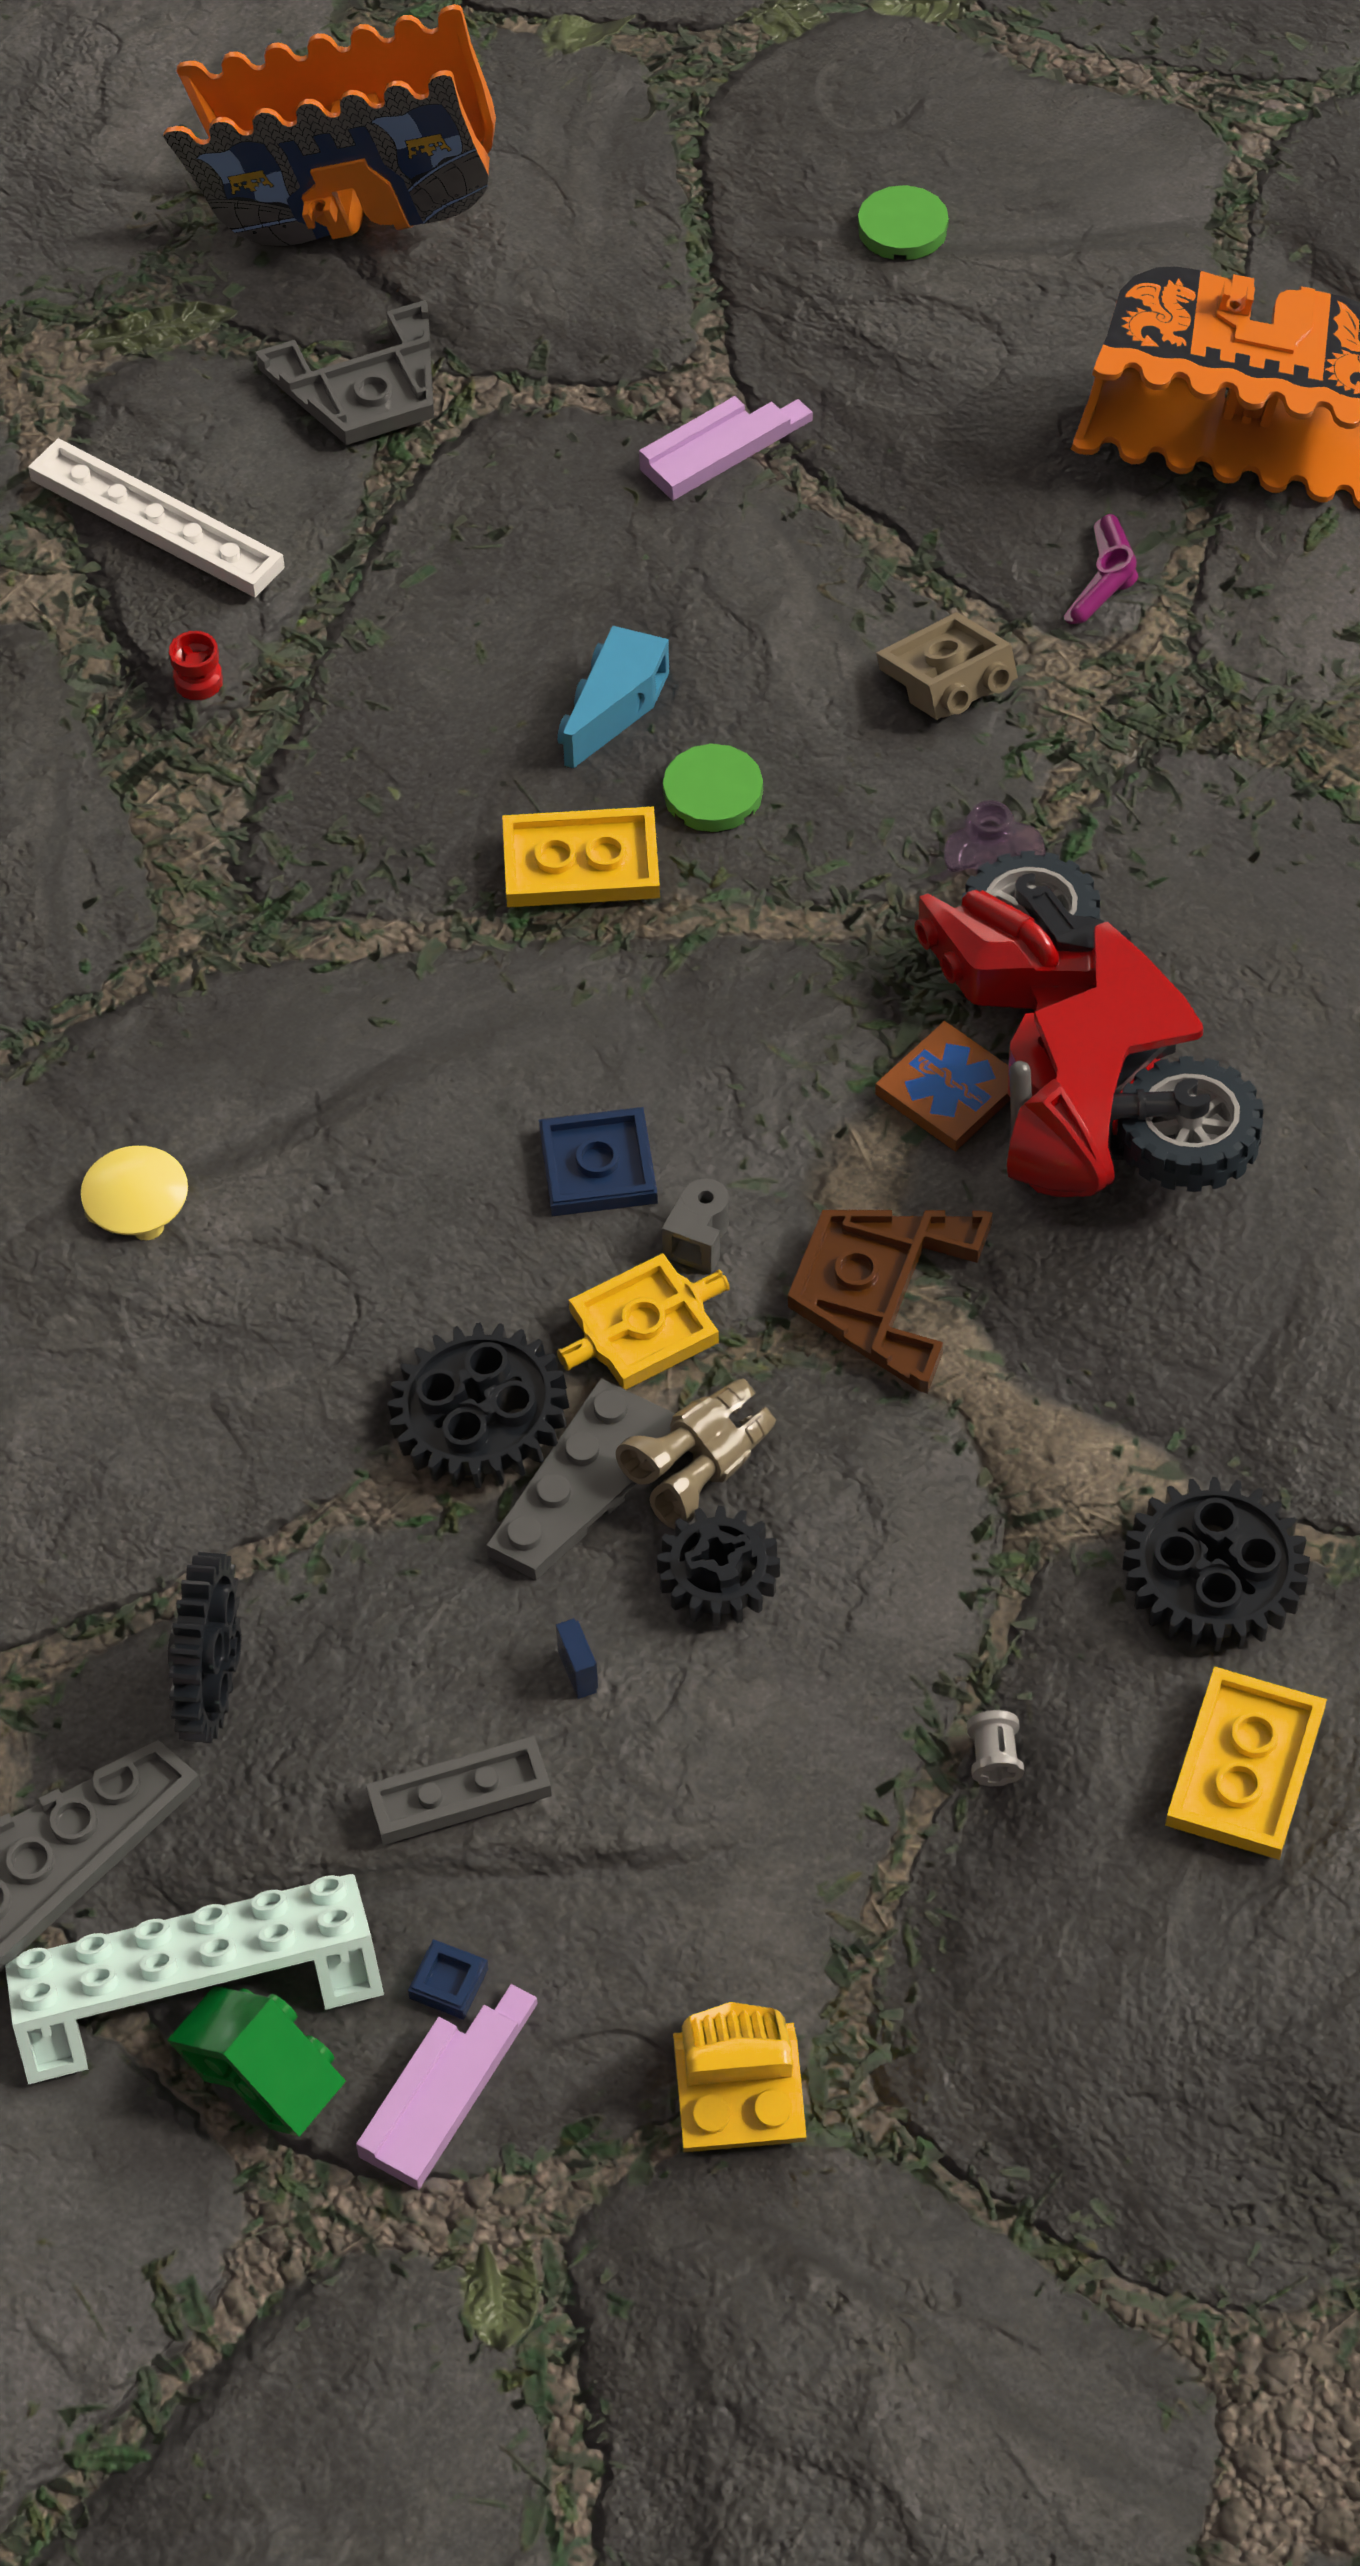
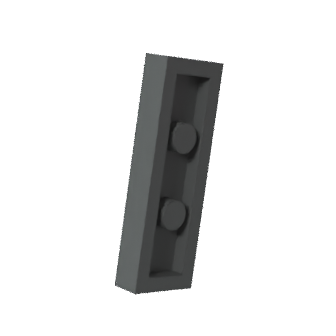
[366,1736,552,1845]

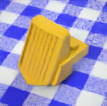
[673,2002,807,2152]

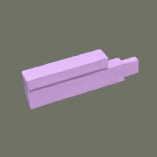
[639,396,813,501]
[356,1984,538,2190]

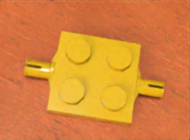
[557,1253,730,1390]

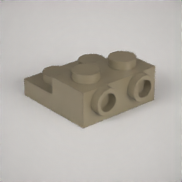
[876,612,1018,720]

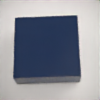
[556,1618,598,1699]
[408,1939,489,2020]

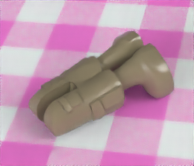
[616,1378,776,1529]

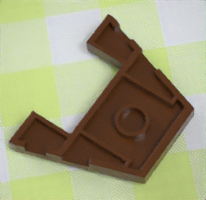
[788,1210,993,1394]

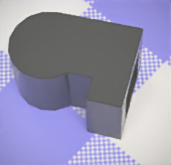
[662,1178,729,1274]

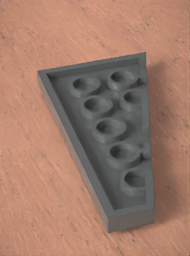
[0,1740,201,1972]

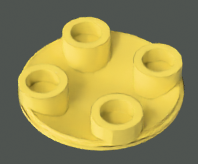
[81,1146,188,1241]

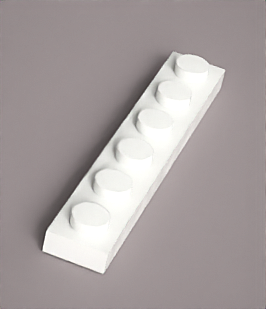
[28,438,285,597]

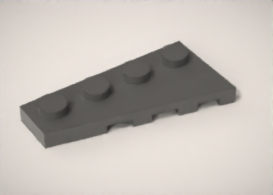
[487,1378,675,1580]

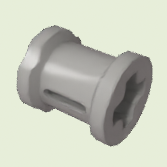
[967,1710,1024,1786]

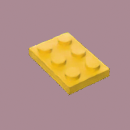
[502,806,660,907]
[1165,1666,1327,1860]

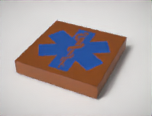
[875,1020,1010,1152]

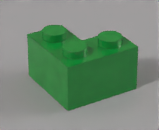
[167,1986,346,2137]

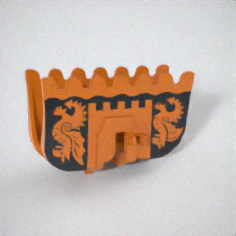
[1071,267,1360,509]

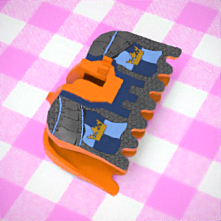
[163,4,496,246]

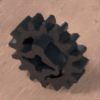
[657,1505,780,1626]

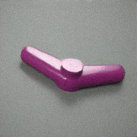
[1064,514,1138,624]

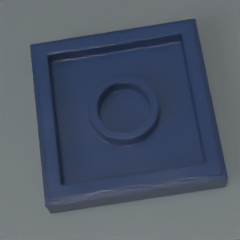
[538,1107,658,1217]

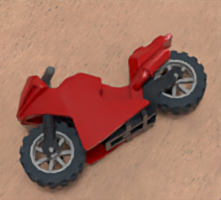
[915,851,1264,1197]

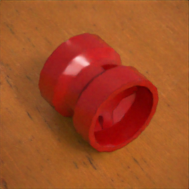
[169,631,223,700]

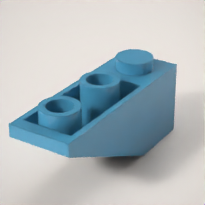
[557,626,669,768]

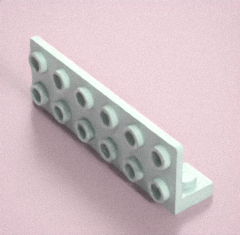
[5,1874,384,2084]

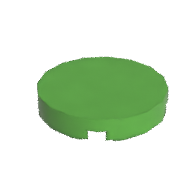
[858,185,949,260]
[663,744,763,832]

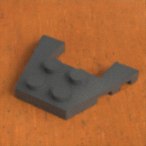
[255,300,434,445]

